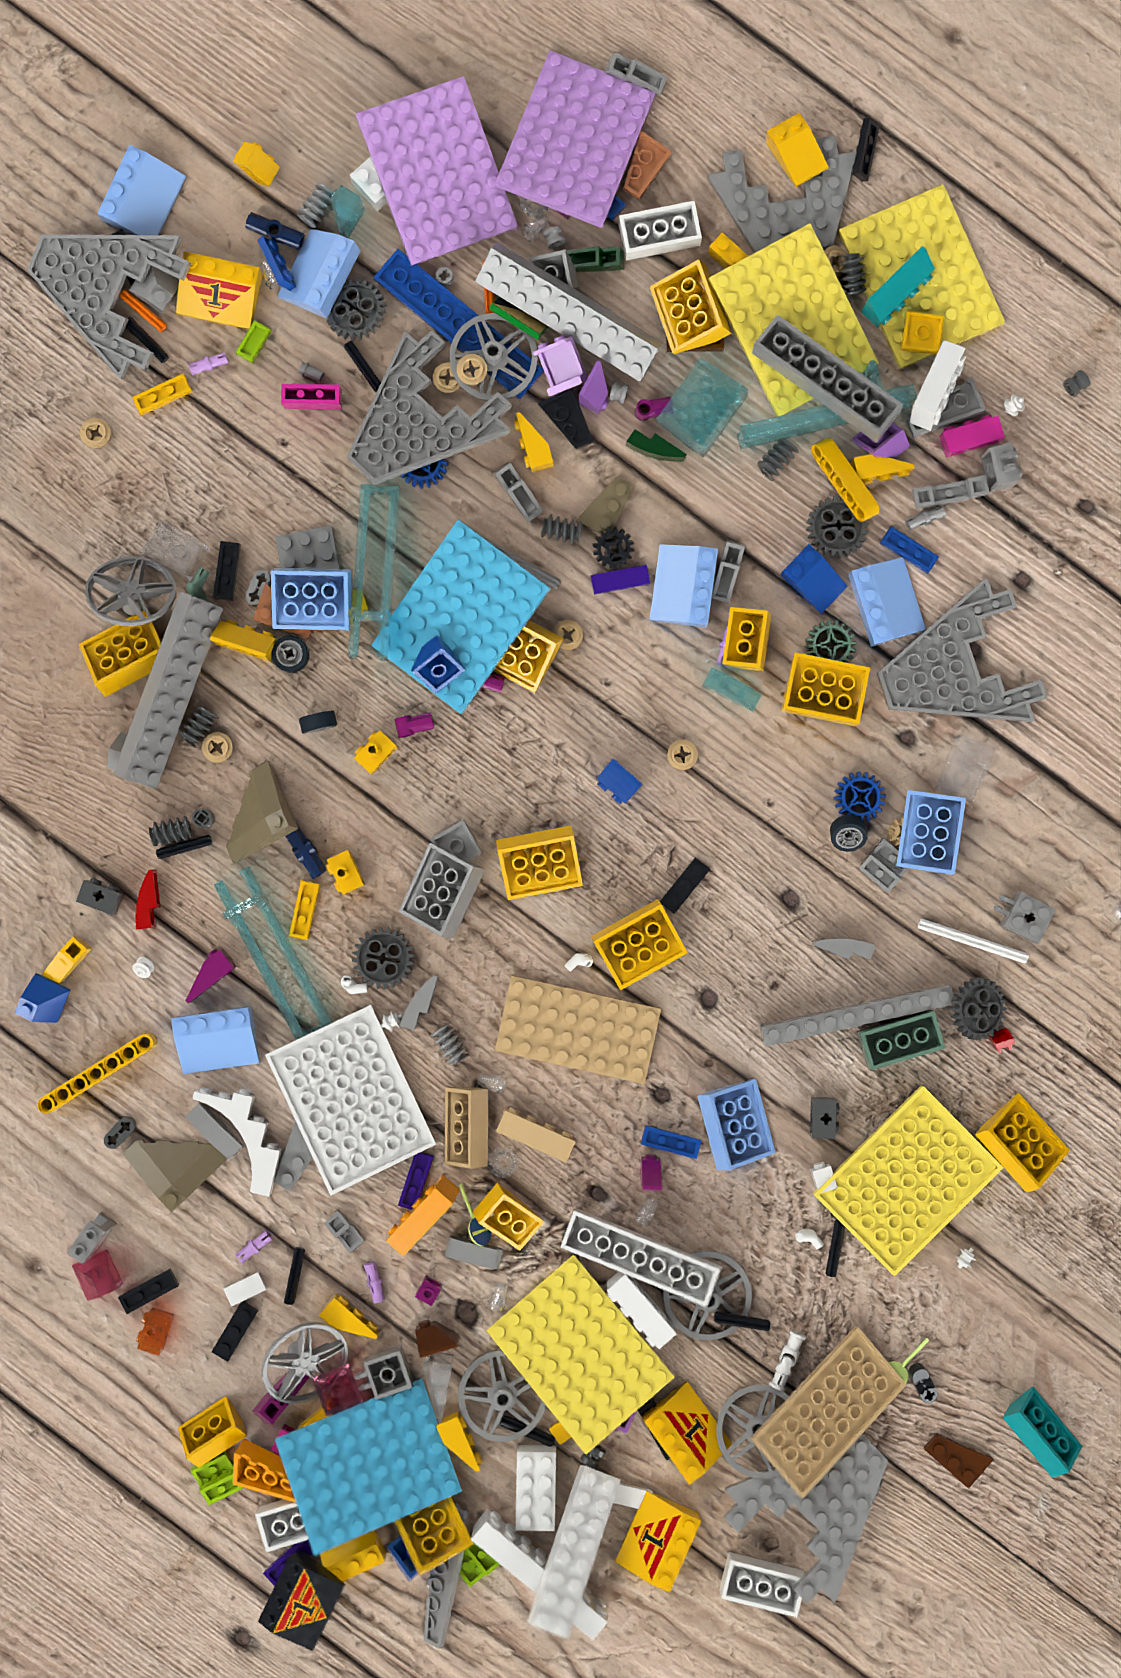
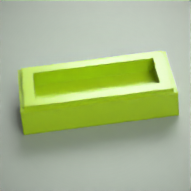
[235,320,272,364]

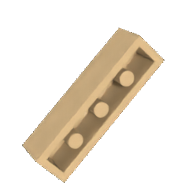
[496,1107,576,1163]

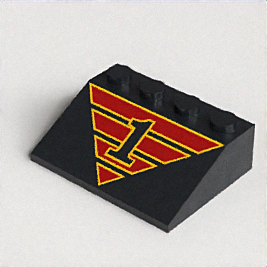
[258,1549,346,1651]

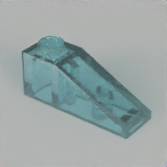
[702,667,761,711]

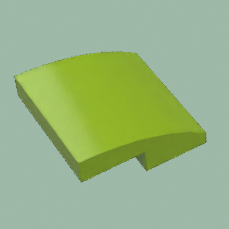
[191,1450,243,1505]
[460,1535,500,1588]

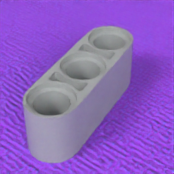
[445,1236,503,1269]

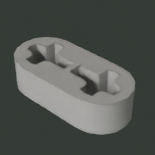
[246,570,271,606]

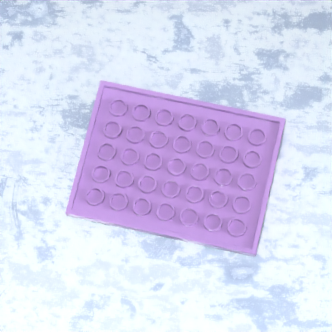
[495,50,655,228]
[355,76,518,266]

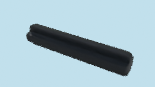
[126,317,169,363]
[344,341,381,392]
[156,835,212,859]
[826,1220,845,1277]
[284,1247,305,1305]
[714,1312,771,1331]
[500,1415,555,1447]

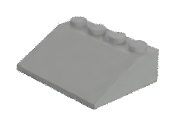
[398,843,485,938]

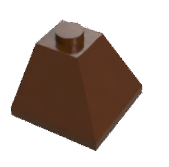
[415,1320,460,1358]

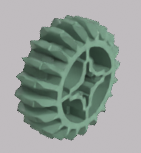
[804,619,857,663]

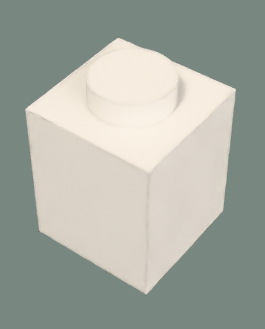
[810,1162,837,1193]

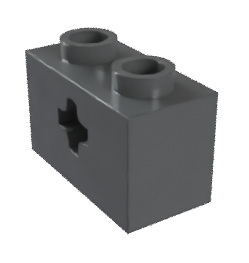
[76,878,124,915]
[810,1097,840,1139]

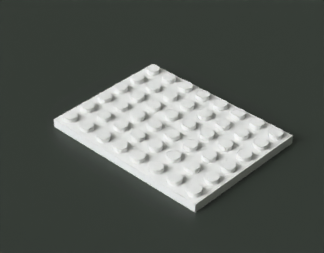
[265,1005,436,1196]

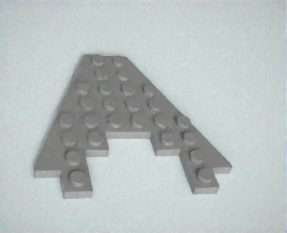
[708,136,856,253]
[27,234,192,379]
[347,330,512,485]
[877,578,1047,722]
[723,1434,888,1604]

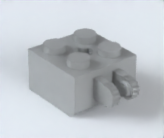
[980,442,1022,493]
[993,892,1056,944]
[353,1345,414,1399]

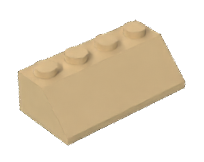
[445,1087,488,1169]

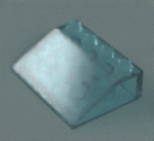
[656,358,748,458]

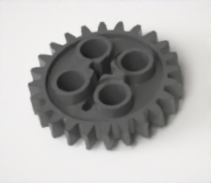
[327,278,386,341]
[806,496,869,559]
[352,927,415,989]
[950,977,1007,1041]

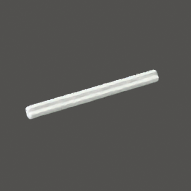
[918,919,1029,963]

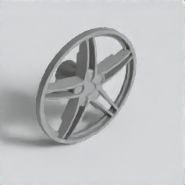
[450,313,538,401]
[85,557,176,626]
[663,1250,752,1340]
[261,1322,348,1404]
[458,1350,546,1442]
[716,1385,789,1479]

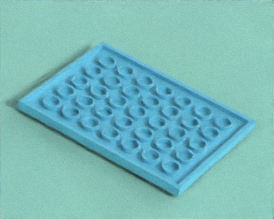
[371,520,551,714]
[275,1378,462,1556]

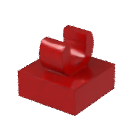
[989,1028,1015,1053]

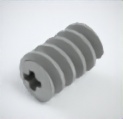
[297,183,335,228]
[431,1022,470,1065]

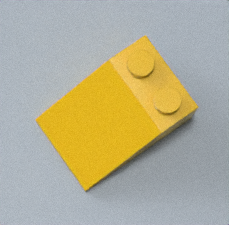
[766,112,829,187]
[473,1183,545,1250]

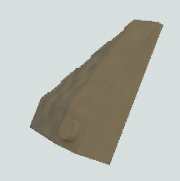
[226,761,298,864]
[123,1140,227,1212]

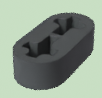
[104,1117,136,1149]

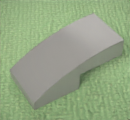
[324,1211,366,1253]

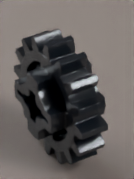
[592,526,634,569]

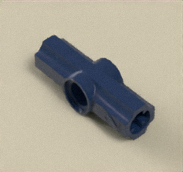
[245,212,305,251]
[285,822,327,879]

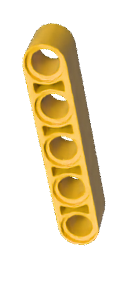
[811,437,879,522]

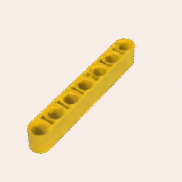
[37,1033,157,1114]

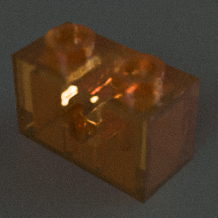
[136,1307,175,1356]

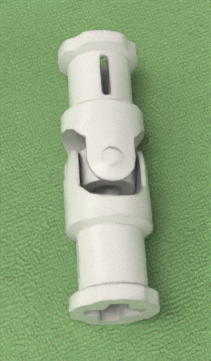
[769,1330,806,1392]

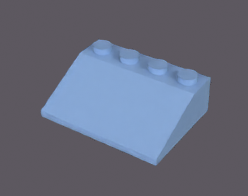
[97,145,186,235]
[277,229,361,319]
[649,544,718,628]
[848,557,926,647]
[271,568,352,630]
[896,790,966,875]
[171,1006,260,1074]
[697,1079,776,1171]

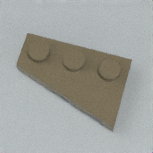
[575,477,633,538]

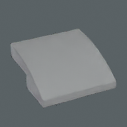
[859,838,909,893]

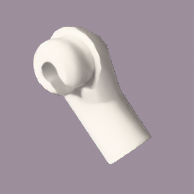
[564,953,593,972]
[341,975,368,994]
[795,1229,824,1250]

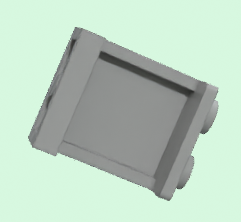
[67,1213,117,1264]

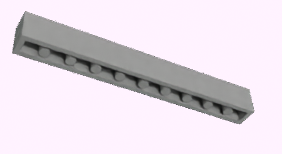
[759,984,954,1046]

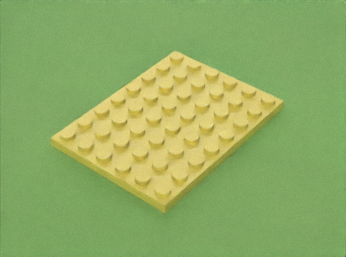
[838,184,1005,370]
[708,223,879,418]
[813,1085,1003,1277]
[486,1254,675,1454]

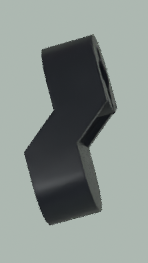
[908,1363,938,1403]

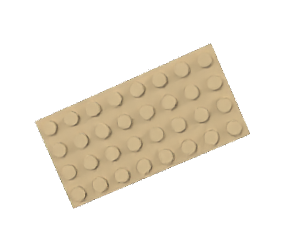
[495,975,661,1084]
[750,1326,907,1498]

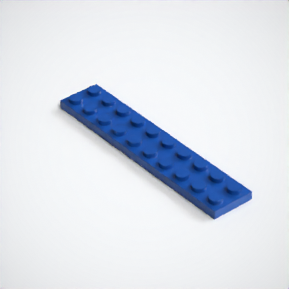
[373,249,544,400]

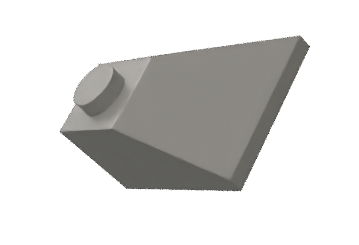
[529,249,579,289]
[129,266,179,314]

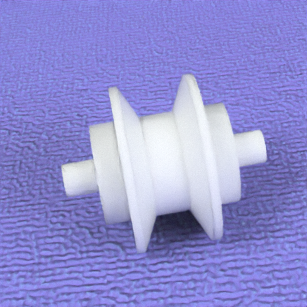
[1004,394,1025,416]
[132,957,154,978]
[381,1010,402,1032]
[955,1248,976,1269]

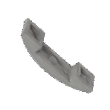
[912,475,990,508]

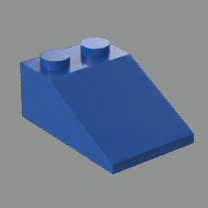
[780,544,848,614]
[597,759,642,804]

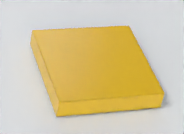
[901,311,944,355]

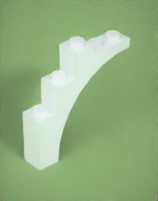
[193,1087,282,1197]

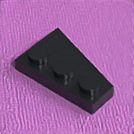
[537,388,594,450]

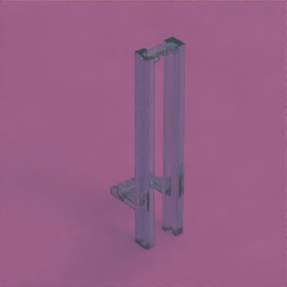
[737,360,917,450]
[348,484,400,661]
[214,867,332,1040]

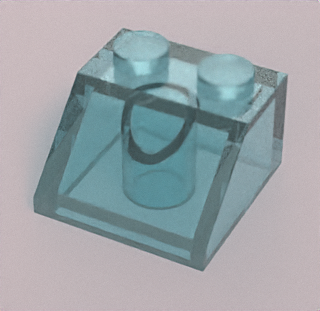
[331,185,365,238]

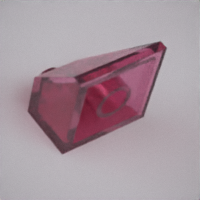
[72,1249,123,1301]
[312,1364,363,1416]

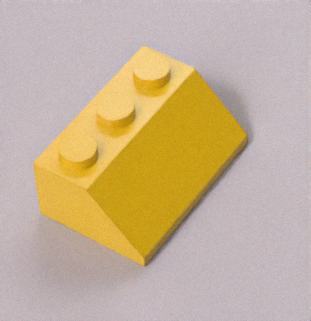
[722,607,772,671]
[210,619,277,662]
[177,1396,248,1468]
[320,1529,387,1582]

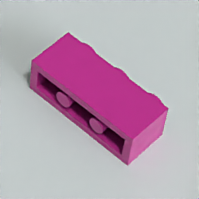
[281,384,342,410]
[939,415,1005,458]

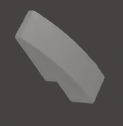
[604,52,667,95]
[493,462,543,522]
[711,540,745,603]
[812,938,876,960]
[400,975,439,1030]
[185,1103,243,1160]

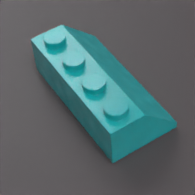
[861,246,935,328]
[1003,1387,1083,1478]

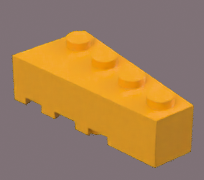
[386,1175,460,1256]
[233,1438,296,1502]

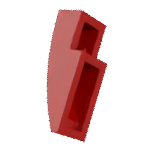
[135,869,161,930]

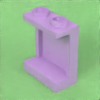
[533,335,588,396]

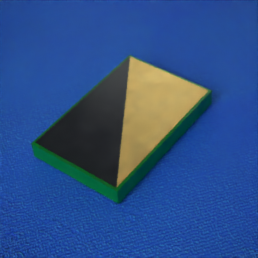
[489,297,550,340]

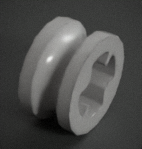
[436,267,454,287]

